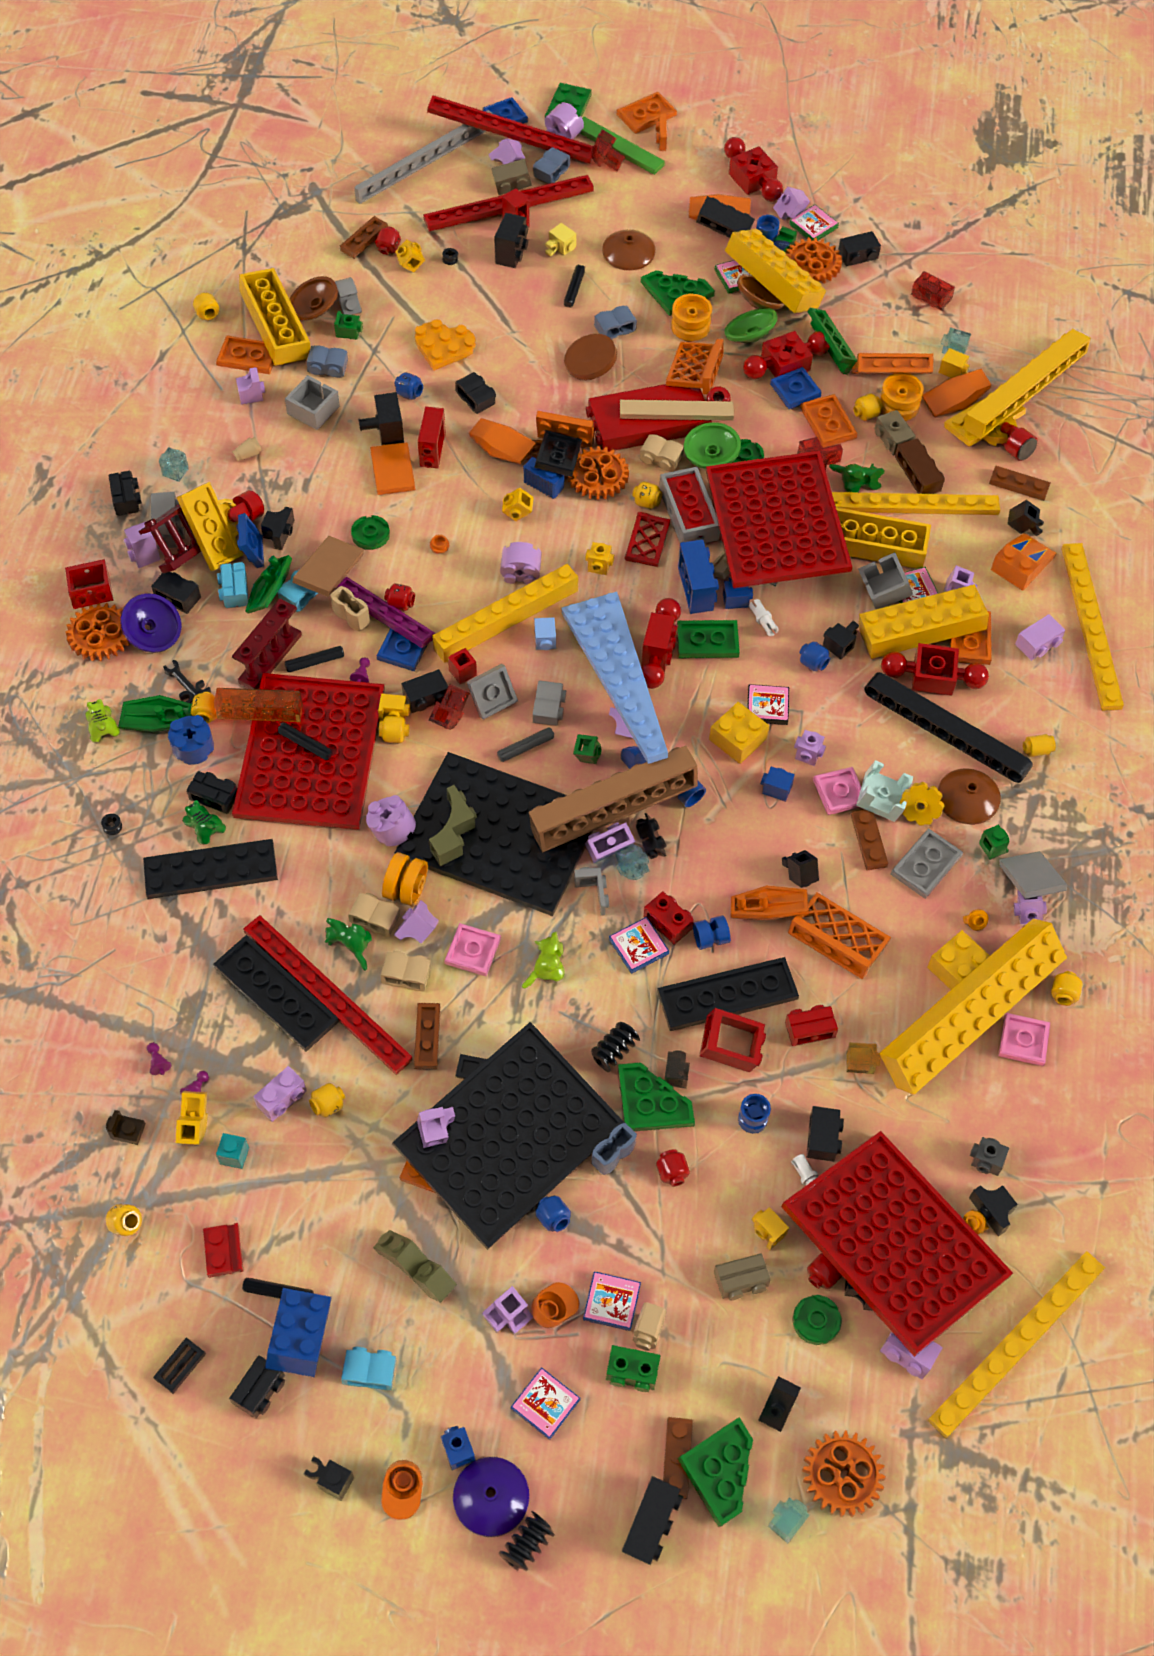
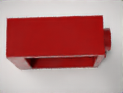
[418,406,446,469]
[65,559,114,609]
[699,1008,766,1072]

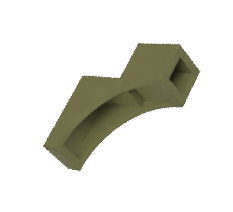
[429,785,477,866]
[373,1230,457,1303]

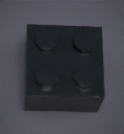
[494,213,529,268]

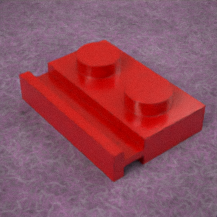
[203,1223,244,1278]

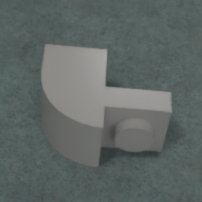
[334,277,362,315]

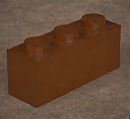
[895,438,945,494]

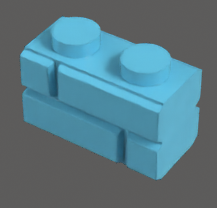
[217,562,249,608]

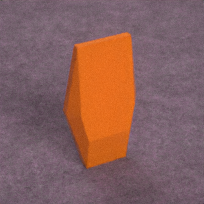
[689,194,751,220]
[922,369,992,417]
[469,418,537,464]
[731,885,808,920]

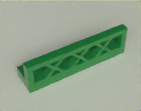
[807,307,857,375]

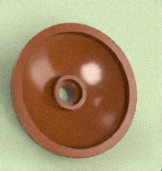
[603,229,655,270]
[737,274,785,310]
[289,276,338,320]
[938,768,1001,825]

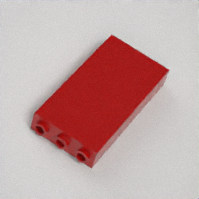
[586,379,712,452]

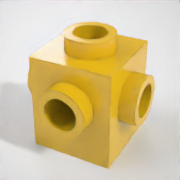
[395,239,425,272]
[502,487,534,521]
[585,542,615,576]

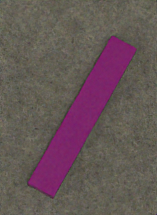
[333,576,436,648]

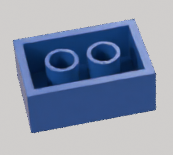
[678,539,719,614]
[265,1288,331,1377]

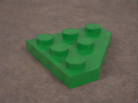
[641,270,715,316]
[618,1063,695,1132]
[677,1417,753,1527]

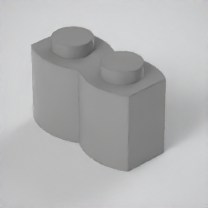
[533,681,566,726]

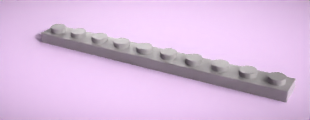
[354,110,493,204]

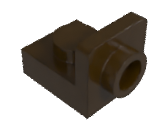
[106,1110,146,1145]

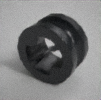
[442,248,458,265]
[101,814,122,835]

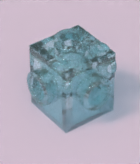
[159,447,189,482]
[615,844,649,880]

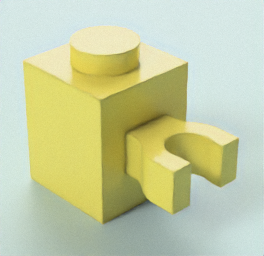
[545,223,576,257]

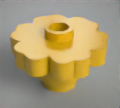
[900,782,944,826]

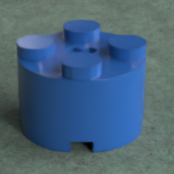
[168,715,214,765]

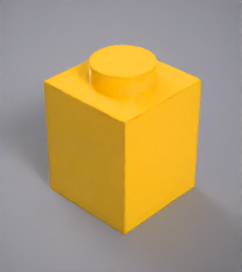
[938,348,970,378]

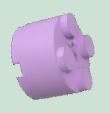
[545,102,584,139]
[500,542,542,585]
[366,795,416,846]

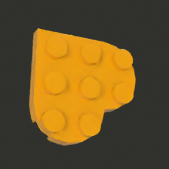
[415,319,476,370]

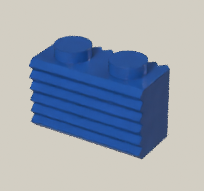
[523,457,565,499]

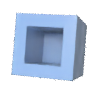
[534,617,556,650]

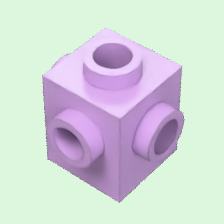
[794,730,826,766]
[1014,891,1047,924]

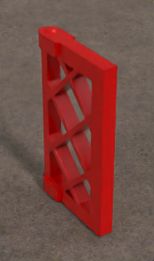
[624,512,671,567]

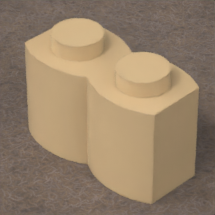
[640,434,684,471]
[330,586,370,631]
[348,893,400,937]
[381,951,431,991]
[633,1302,666,1351]

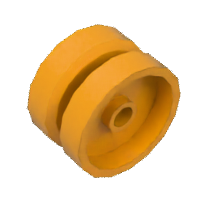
[671,294,712,341]
[880,374,924,421]
[382,852,428,907]

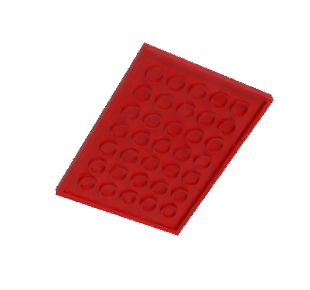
[706,451,853,588]
[232,673,385,830]
[781,1131,1013,1357]

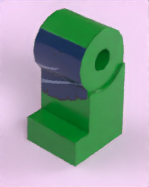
[773,226,797,253]

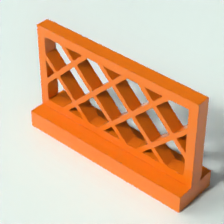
[666,339,724,395]
[851,353,933,374]
[788,892,891,979]

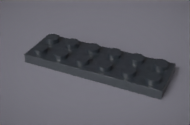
[143,839,278,899]
[213,935,339,1052]
[657,957,799,1031]

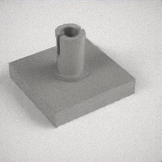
[467,664,518,719]

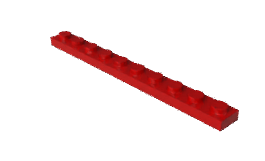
[427,95,595,164]
[423,174,594,232]
[243,915,413,1075]

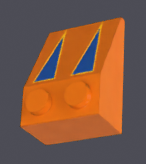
[991,533,1057,591]

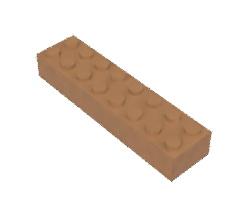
[528,745,698,853]

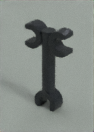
[163,660,211,704]

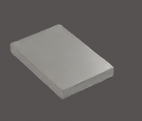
[890,828,964,899]
[1000,851,1067,899]

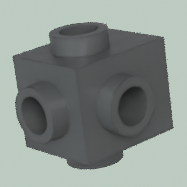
[970,1137,1009,1176]

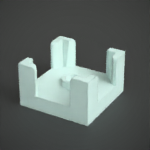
[856,760,913,822]

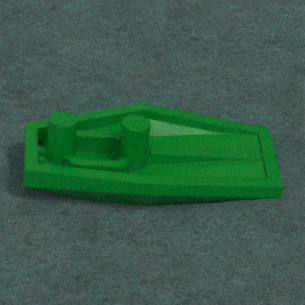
[245,555,292,614]
[118,695,192,732]

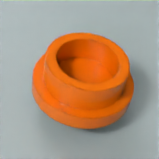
[430,535,449,553]

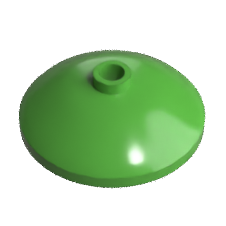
[724,308,778,343]
[684,422,741,469]

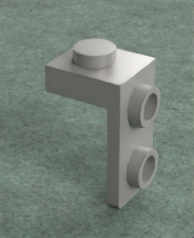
[574,867,609,915]

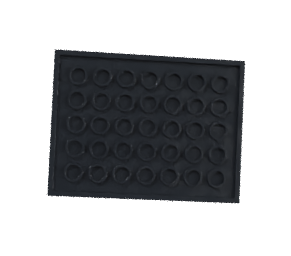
[394,752,593,916]
[392,1022,625,1250]

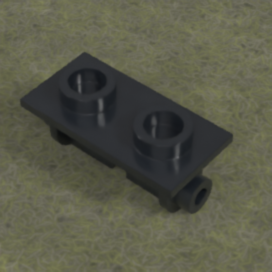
[636,813,667,859]

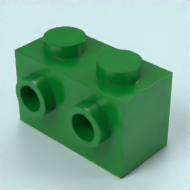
[606,1345,661,1392]

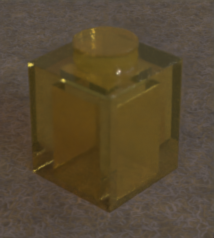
[846,1042,881,1074]

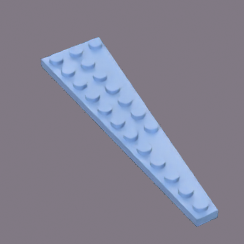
[561,592,668,764]

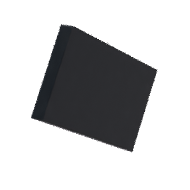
[534,430,582,477]

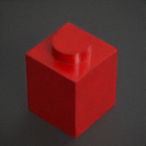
[448,648,477,684]

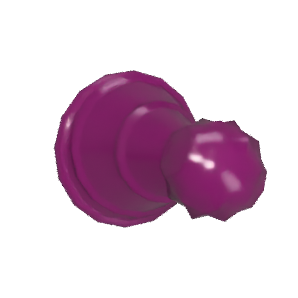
[350,657,370,683]
[146,1042,172,1075]
[180,1070,209,1096]

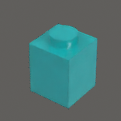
[216,1133,249,1169]

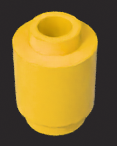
[1022,734,1056,757]

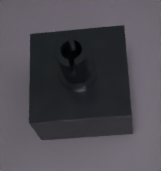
[358,392,404,445]

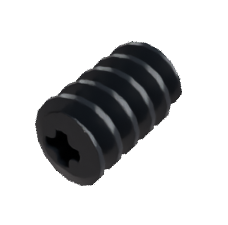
[591,1022,640,1072]
[499,1511,555,1571]

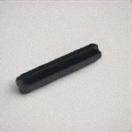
[564,264,585,307]
[285,646,344,673]
[278,722,333,760]
[242,1277,314,1299]

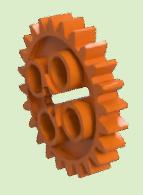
[786,237,842,284]
[568,446,629,500]
[65,603,130,661]
[802,1430,886,1518]

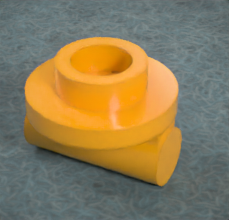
[963,909,989,931]
[963,1209,989,1234]

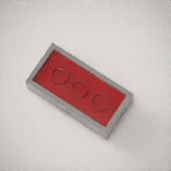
[659,467,720,543]

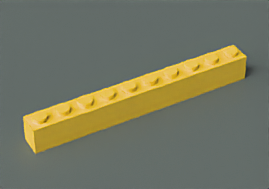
[963,328,1091,439]

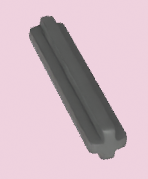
[497,727,554,762]

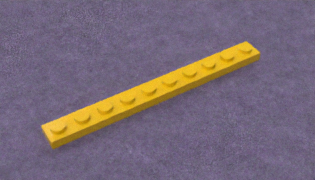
[832,492,1000,515]
[1062,543,1124,711]
[927,1251,1105,1439]

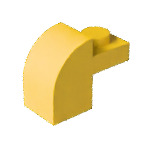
[176,1091,208,1145]

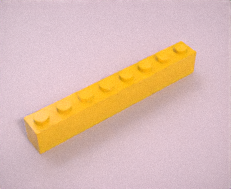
[432,564,578,663]

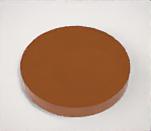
[564,334,617,380]

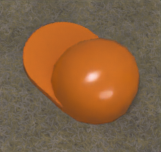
[531,1282,580,1329]
[381,1460,422,1520]

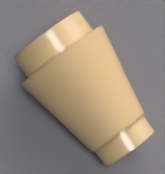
[232,437,262,461]

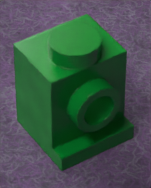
[334,311,363,340]
[573,734,602,764]
[979,824,1010,860]

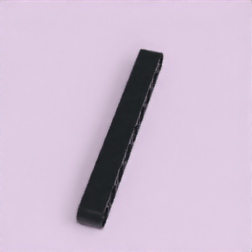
[864,672,1033,783]

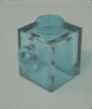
[941,327,971,354]
[768,1497,810,1544]

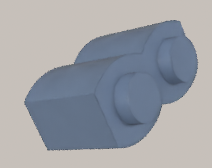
[533,147,570,184]
[594,306,637,339]
[306,345,348,377]
[591,1123,637,1175]

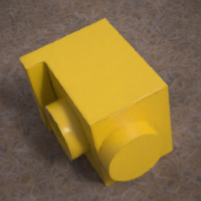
[378,694,410,721]
[751,1207,789,1250]

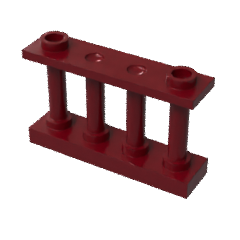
[139,504,201,574]
[232,599,302,692]

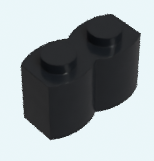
[455,372,496,414]

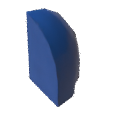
[621,746,647,769]

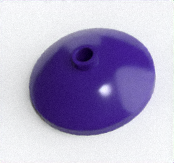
[120,594,182,653]
[453,1457,529,1537]

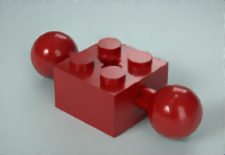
[724,137,784,202]
[743,331,830,379]
[641,598,681,689]
[881,643,989,696]

